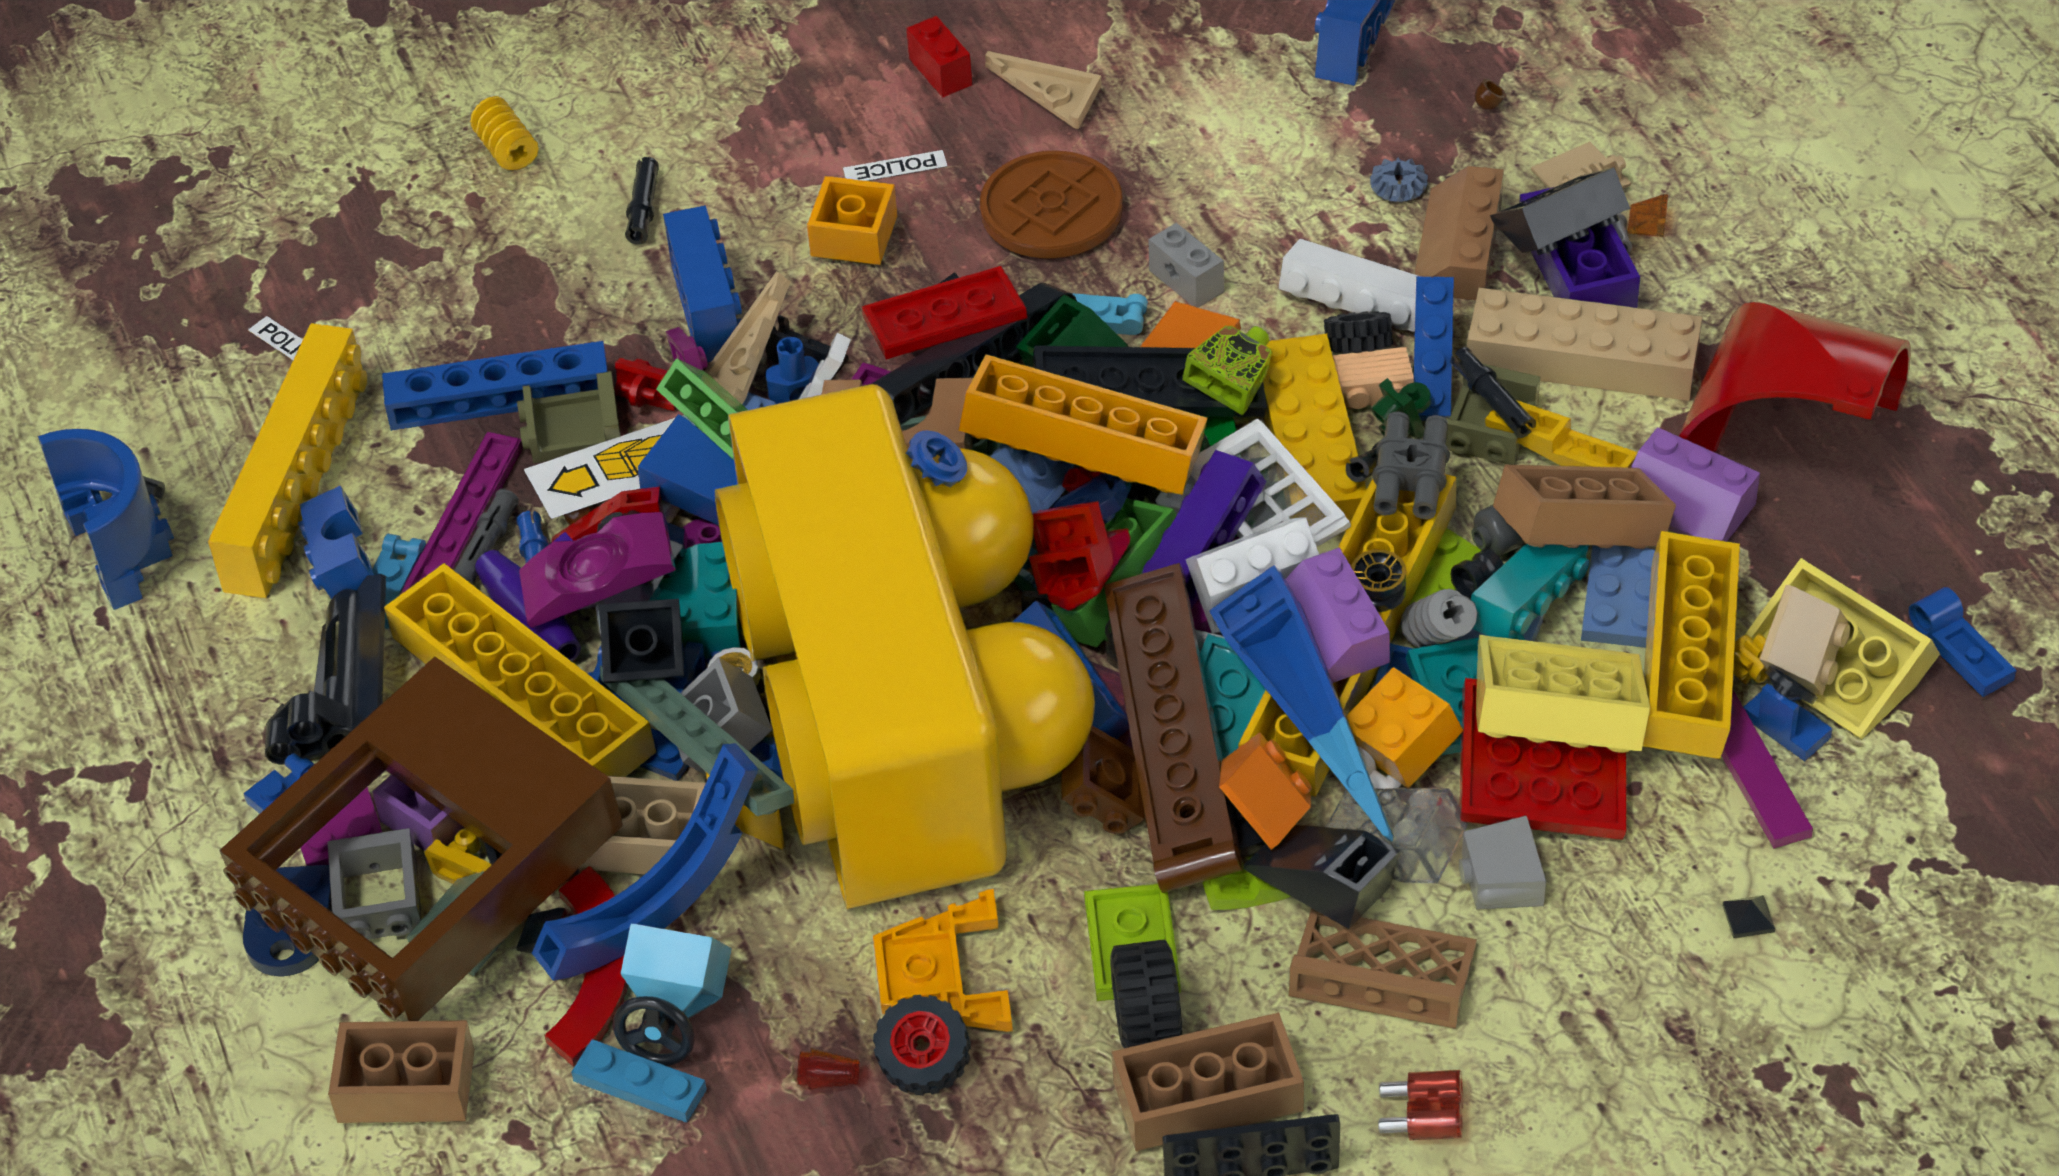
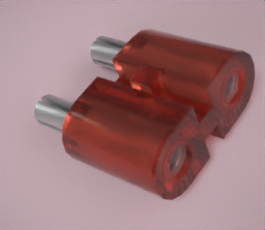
[1378,1070,1464,1141]

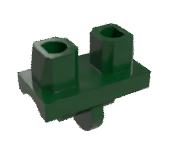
[1370,378,1432,439]

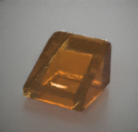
[1627,194,1669,237]

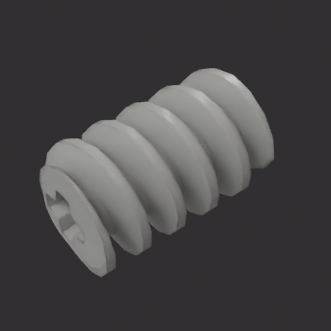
[1401,589,1477,648]

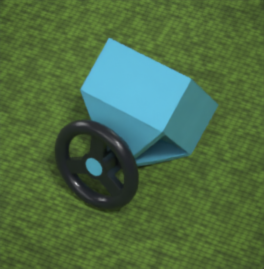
[613,923,732,1066]

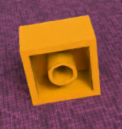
[807,176,897,265]
[1346,667,1463,788]

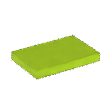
[1084,884,1181,1001]

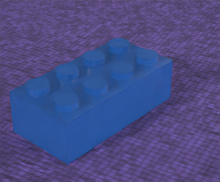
[663,205,742,363]

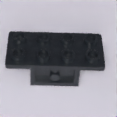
[1162,1114,1340,1176]

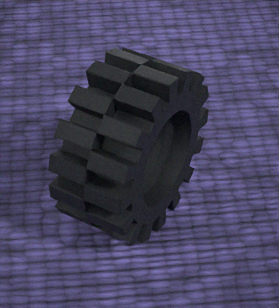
[1324,311,1393,353]

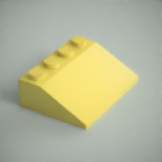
[1745,558,1940,740]
[1476,635,1650,753]

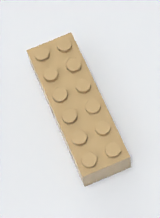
[1467,287,1702,401]

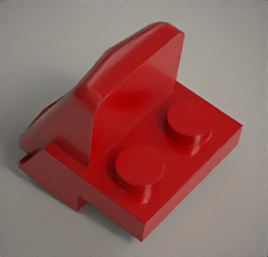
[1029,501,1131,611]

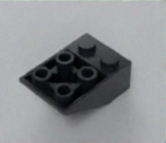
[1243,825,1401,929]

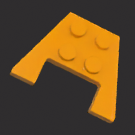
[873,889,1013,1032]

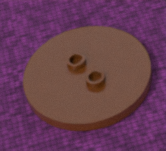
[980,150,1123,258]

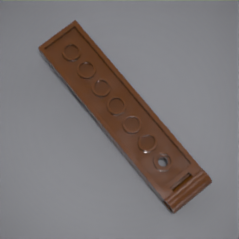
[1104,563,1243,893]

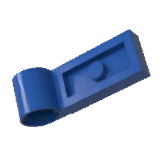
[1909,587,2017,697]

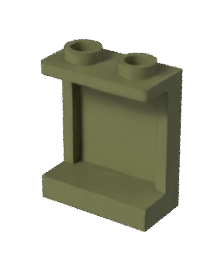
[1446,363,1540,465]
[517,372,621,464]

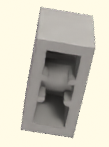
[1148,223,1224,308]

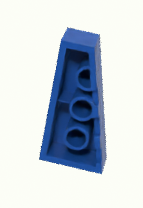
[1315,0,1395,86]

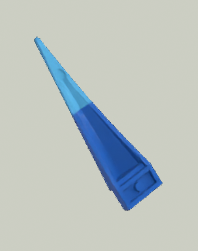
[1209,565,1393,842]

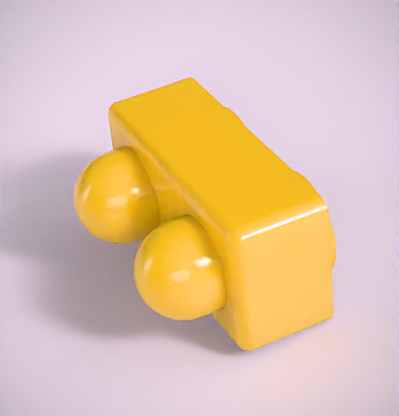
[715,384,1095,909]

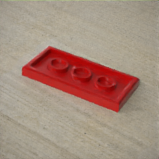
[861,266,1027,360]

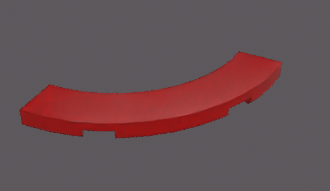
[544,866,629,1067]

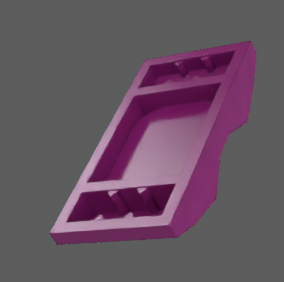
[519,512,676,628]

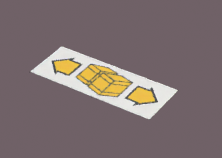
[524,415,705,519]

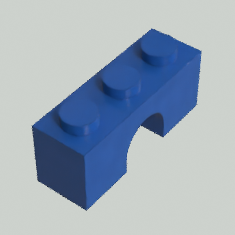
[298,485,373,599]

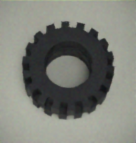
[1110,939,1182,1048]

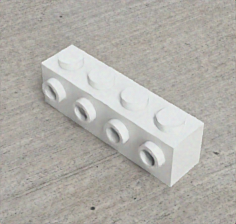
[1279,239,1421,332]

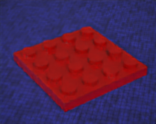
[1459,678,1626,840]

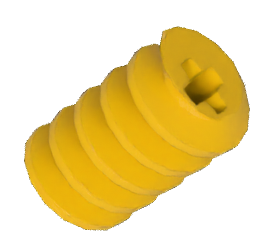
[470,96,539,170]

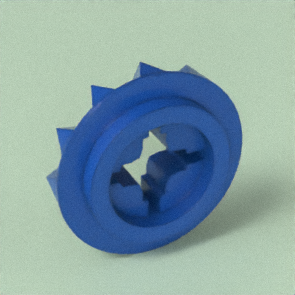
[906,430,967,488]

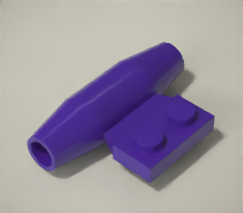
[475,532,581,662]

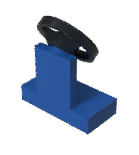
[1743,665,1832,762]

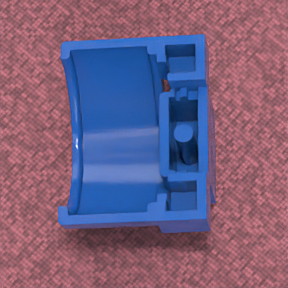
[37,429,174,610]

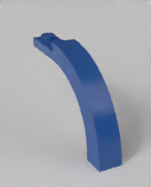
[532,743,759,981]

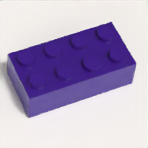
[1519,187,1640,308]

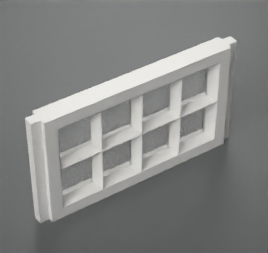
[1189,419,1351,547]

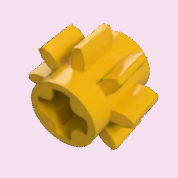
[1733,633,1769,684]

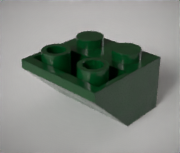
[1016,295,1129,368]

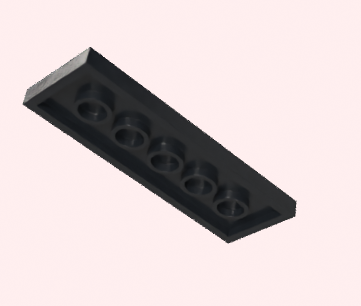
[1033,346,1267,417]

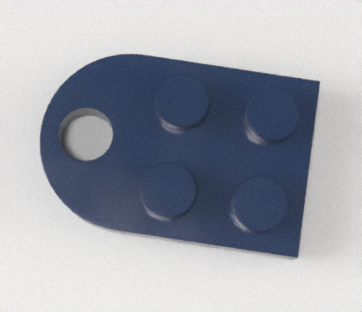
[243,865,332,977]

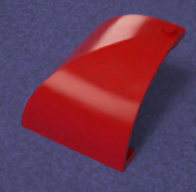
[1679,302,1911,452]

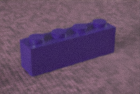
[1142,449,1266,609]

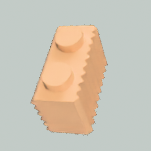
[1332,347,1414,409]

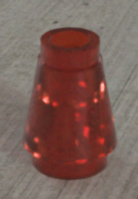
[797,1047,860,1090]

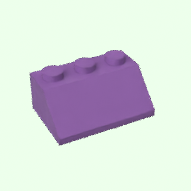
[1631,427,1760,542]
[1285,547,1390,683]

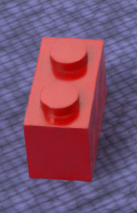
[906,16,972,98]

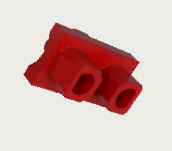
[614,358,677,411]

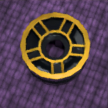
[1351,549,1406,612]

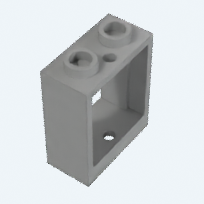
[328,828,422,939]

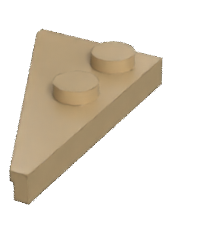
[985,51,1102,129]

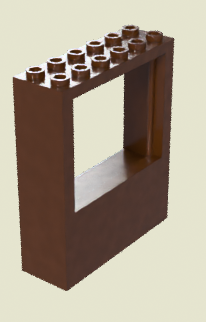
[219,657,623,1021]

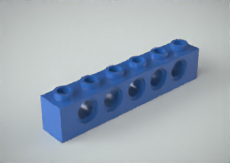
[382,341,608,431]

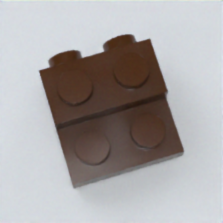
[1061,726,1145,834]

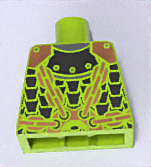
[1182,326,1272,415]

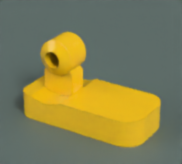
[424,829,492,884]

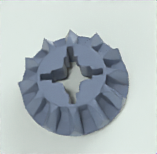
[1370,157,1428,202]

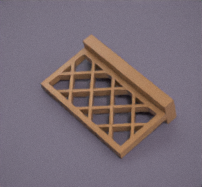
[1289,908,1477,1029]

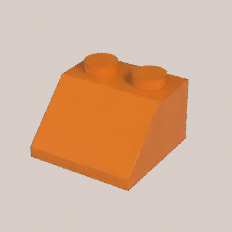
[1219,732,1312,849]

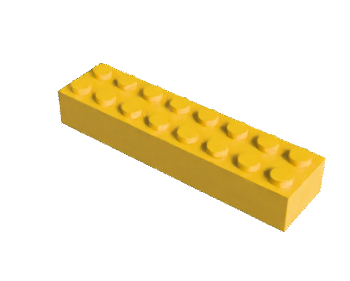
[208,323,367,599]
[384,563,656,777]

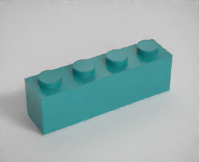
[1471,544,1590,639]

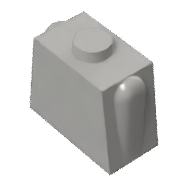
[1459,816,1546,909]

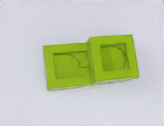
[1202,857,1291,910]

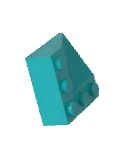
[657,542,742,659]

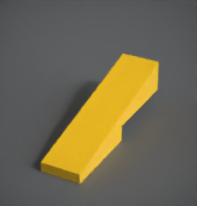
[1485,400,1638,468]

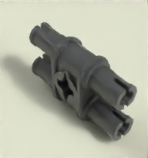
[1372,412,1450,519]

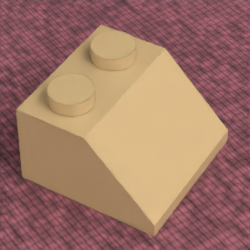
[1760,585,1850,695]

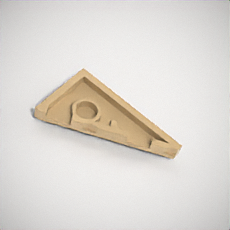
[705,271,791,404]

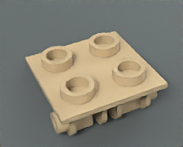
[1531,142,1631,189]

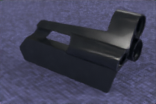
[265,574,386,765]

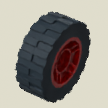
[873,994,971,1096]

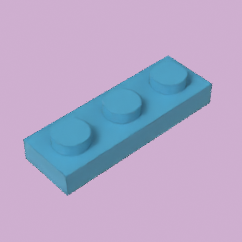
[571,1039,707,1123]

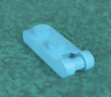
[1072,293,1148,335]

